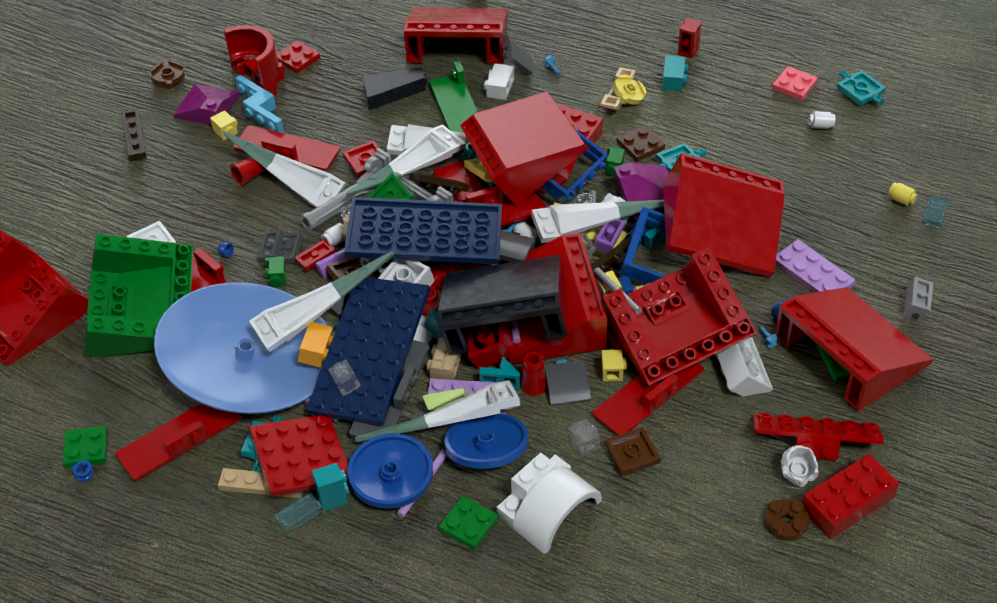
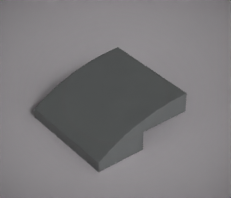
[503,34,533,75]
[257,229,303,264]
[499,230,536,262]
[545,360,591,407]

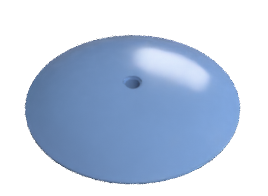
[154,282,332,414]

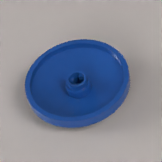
[445,413,529,469]
[348,434,433,509]

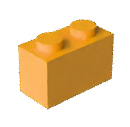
[298,322,334,368]

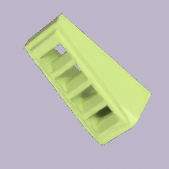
[423,388,469,411]

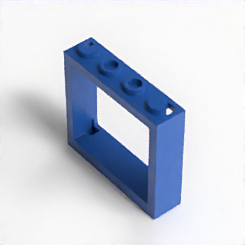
[540,127,608,204]
[619,207,691,284]

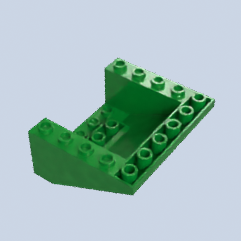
[83,234,193,357]

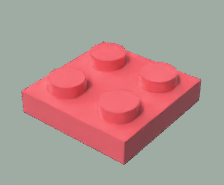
[772,66,818,101]

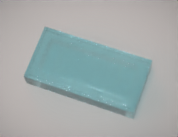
[922,195,949,228]
[274,493,323,534]

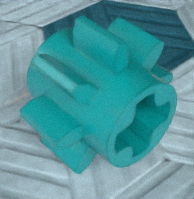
[460,143,479,161]

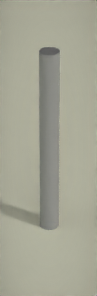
[593,267,642,315]

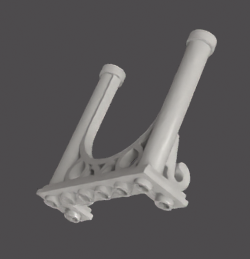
[300,148,453,272]

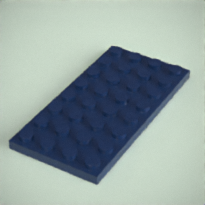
[344,197,502,264]
[306,277,431,426]

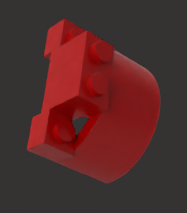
[223,25,285,96]

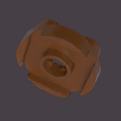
[151,61,185,89]
[764,499,810,541]

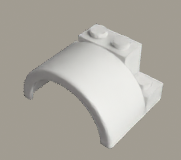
[497,453,602,554]

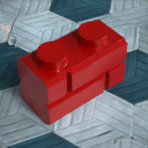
[678,18,702,58]

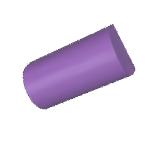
[594,219,626,254]
[314,248,353,280]

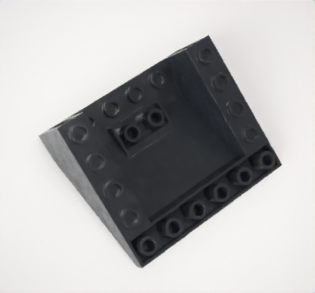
[438,255,568,355]

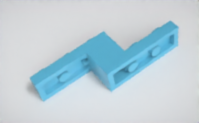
[235,75,284,133]

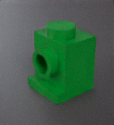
[604,146,625,175]
[265,256,287,287]

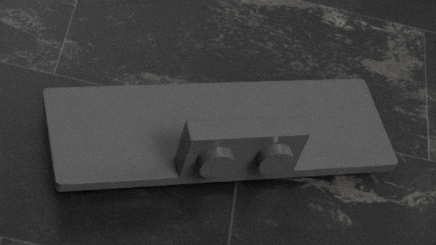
[349,340,429,441]

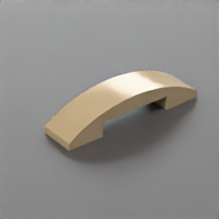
[600,67,636,110]

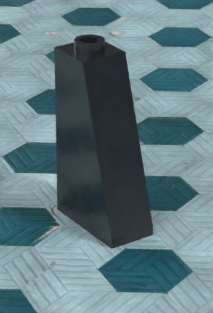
[363,67,428,110]

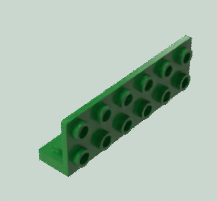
[429,61,478,133]

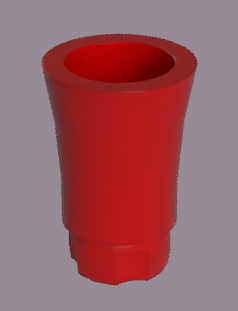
[230,157,267,186]
[520,351,548,396]

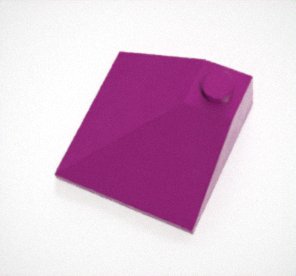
[173,84,240,125]
[614,162,669,218]

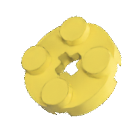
[612,75,646,105]

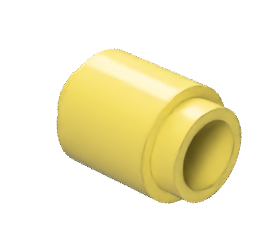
[888,182,917,206]

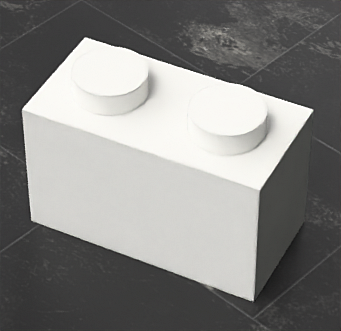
[484,63,514,100]

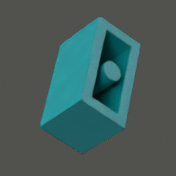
[662,55,688,91]
[312,463,350,511]

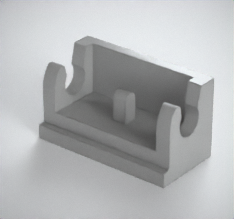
[903,277,933,321]

